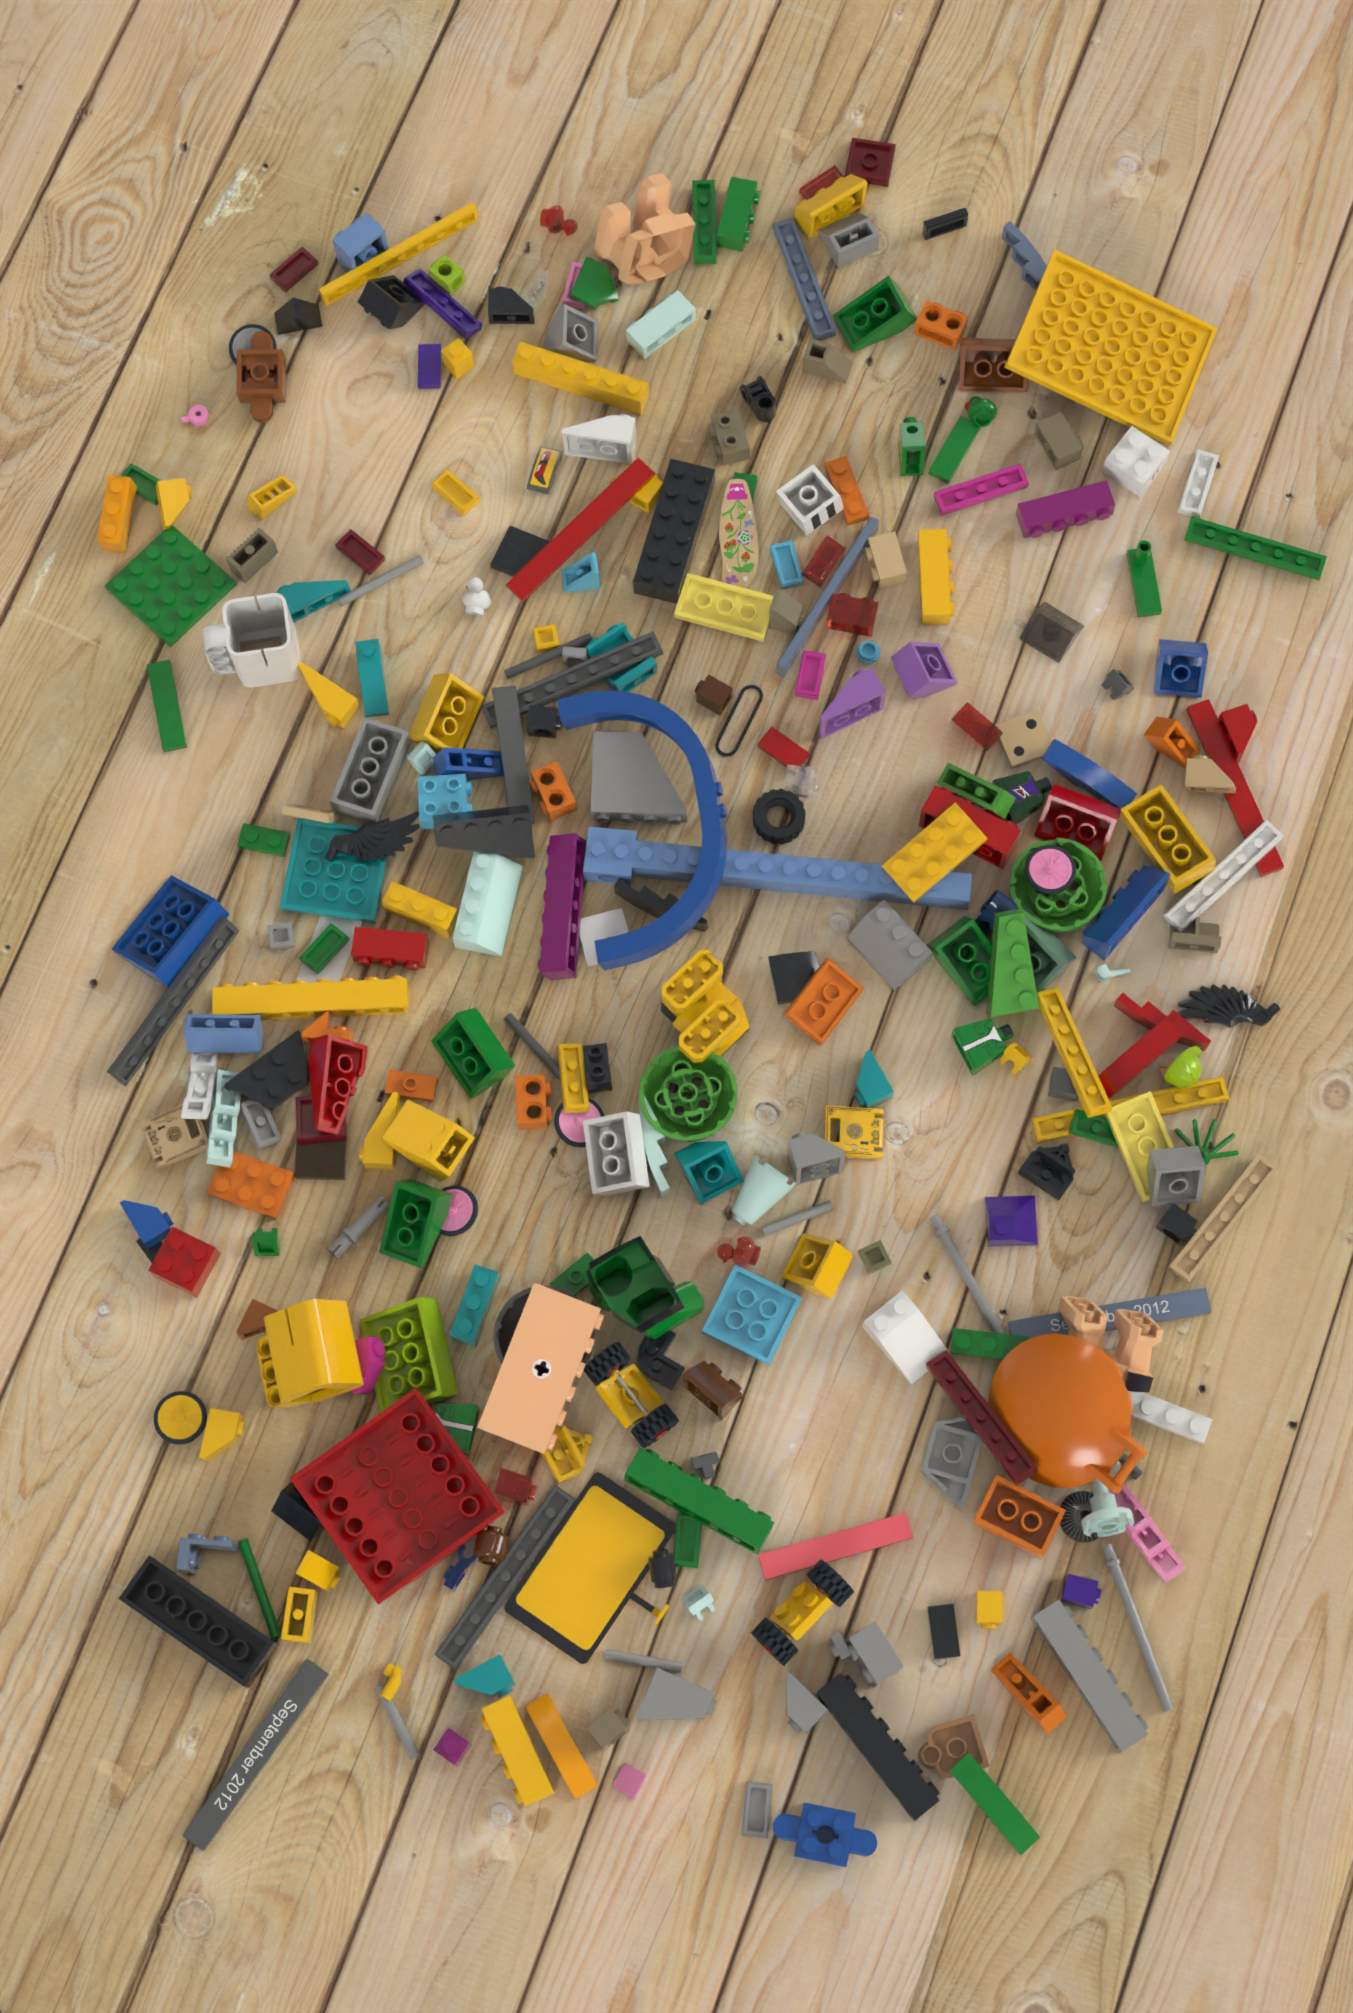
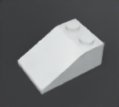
[562,414,637,464]
[863,1290,950,1385]

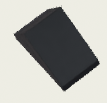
[274,297,323,335]

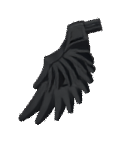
[324,811,420,862]
[1177,984,1281,1028]

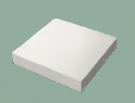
[579,908,628,967]

